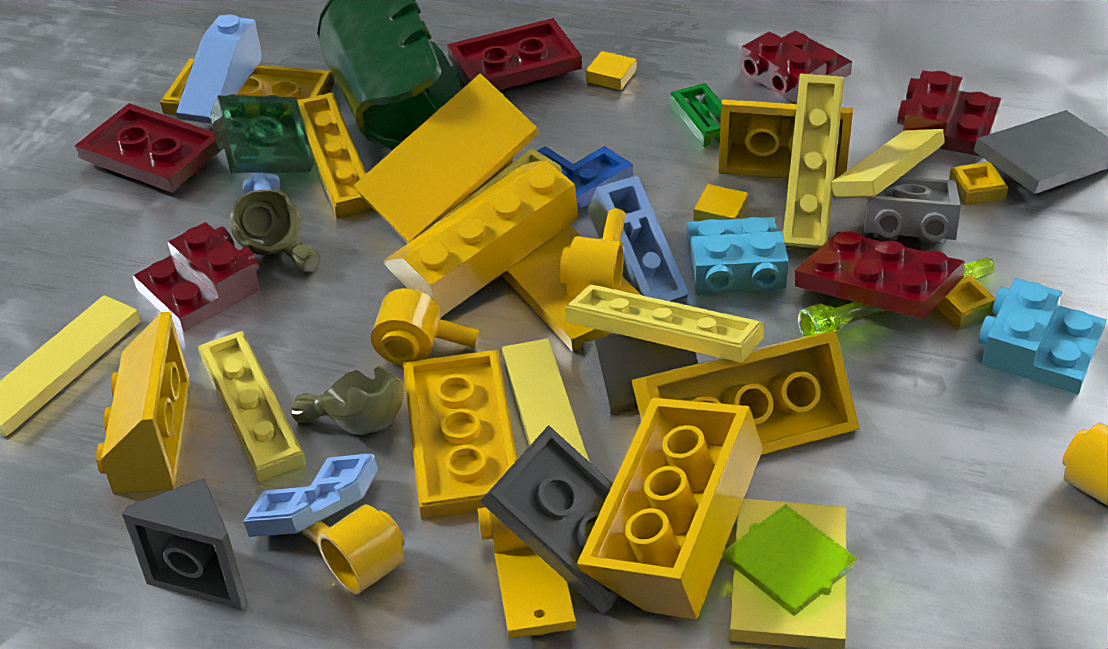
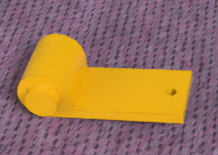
[477,507,576,639]

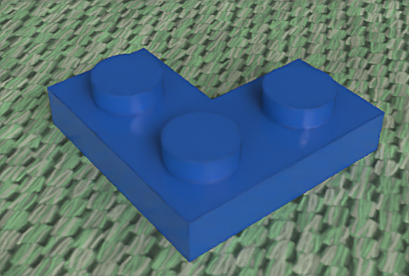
[537,146,633,210]

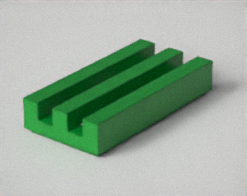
[670,83,722,147]

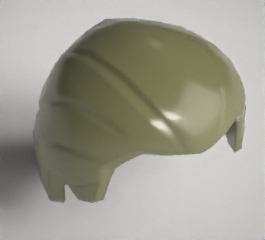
[230,189,321,272]
[291,366,404,435]

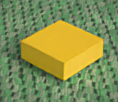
[585,51,637,91]
[949,162,1008,205]
[693,184,748,221]
[936,275,996,329]

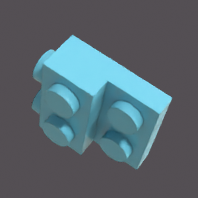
[686,217,789,294]
[978,278,1107,394]

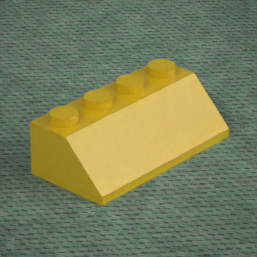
[384,159,579,317]
[631,331,860,455]
[577,398,763,620]

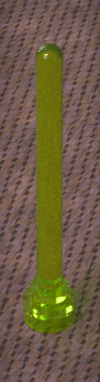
[798,258,996,337]

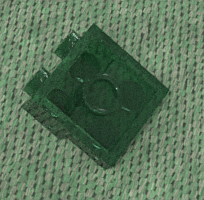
[210,94,315,173]

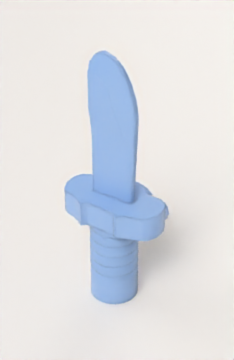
[243,160,280,193]

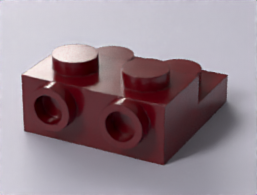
[741,30,852,104]
[897,70,1001,157]
[133,222,260,332]

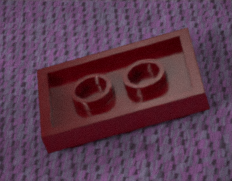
[447,18,582,90]
[75,103,225,192]
[795,231,965,319]

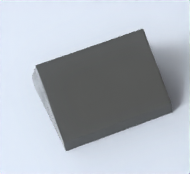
[582,334,698,415]
[122,478,248,610]

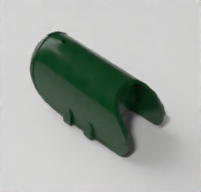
[317,0,462,152]

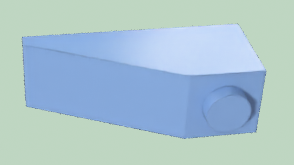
[176,14,263,124]
[588,175,689,302]

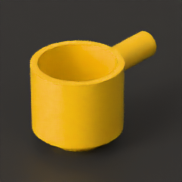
[560,208,626,297]
[371,288,479,365]
[1062,422,1108,506]
[301,504,405,595]

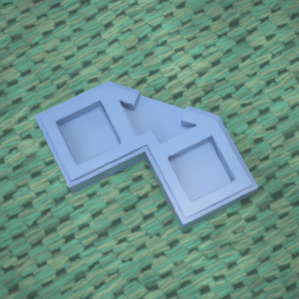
[243,453,379,537]

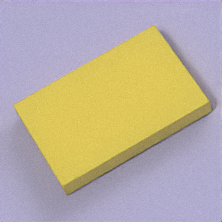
[729,499,846,649]

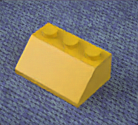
[718,99,853,180]
[96,312,190,494]

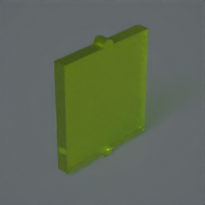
[722,504,858,616]

